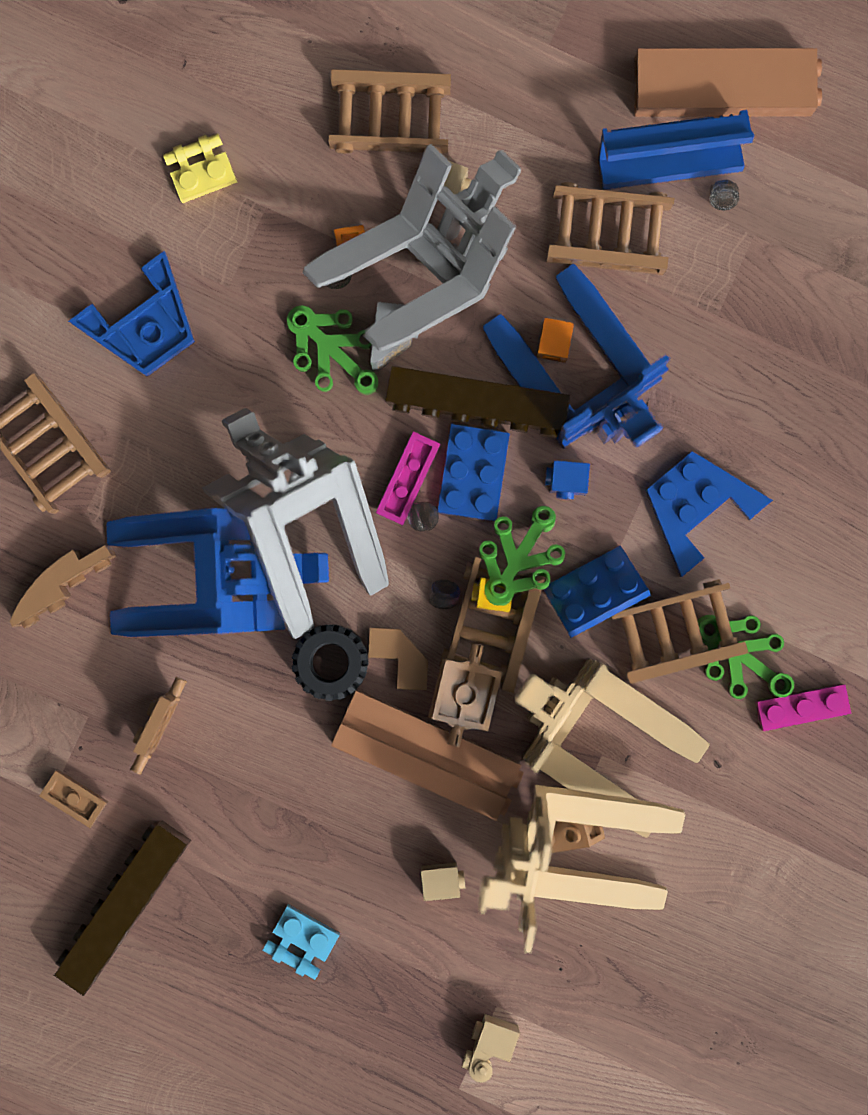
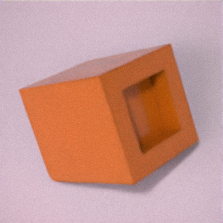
[536,318,574,363]

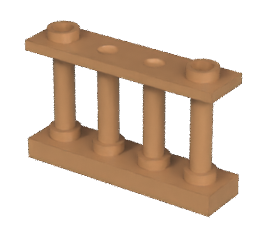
[328,69,451,154]
[546,182,675,275]
[0,373,111,514]
[439,557,545,693]
[611,579,748,684]

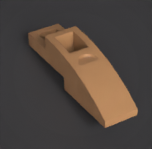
[10,545,116,629]

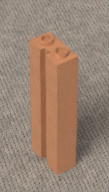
[634,48,822,117]
[331,689,524,821]

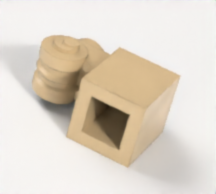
[461,1014,520,1083]

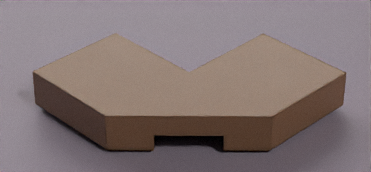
[368,628,428,690]

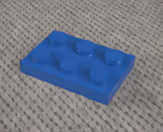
[438,424,510,522]
[543,545,651,638]

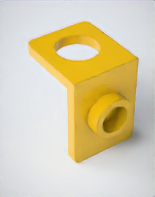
[471,577,512,612]

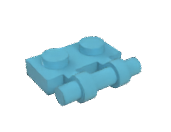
[262,904,340,980]

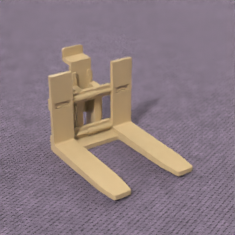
[515,658,709,838]
[479,785,685,953]

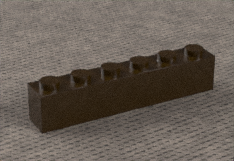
[386,366,570,438]
[54,820,192,996]

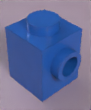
[545,460,590,500]

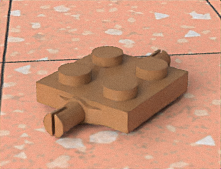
[428,643,502,747]
[130,676,187,775]

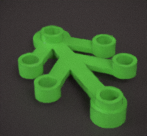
[287,306,379,395]
[479,506,565,606]
[697,615,794,699]

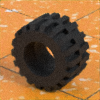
[292,624,369,701]

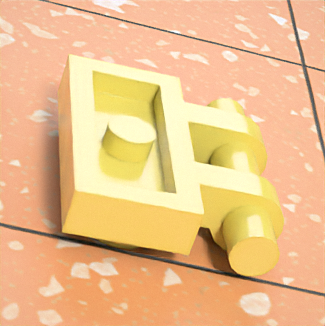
[163,134,237,203]

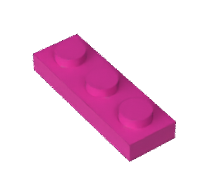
[376,431,440,526]
[755,684,851,731]

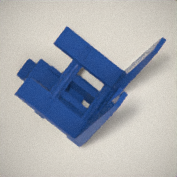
[483,264,670,449]
[106,508,329,637]

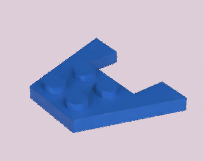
[69,251,195,377]
[645,451,773,577]

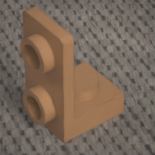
[551,821,605,853]

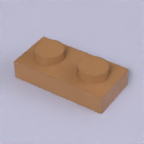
[40,770,108,828]

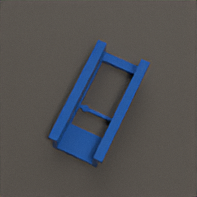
[598,110,754,190]

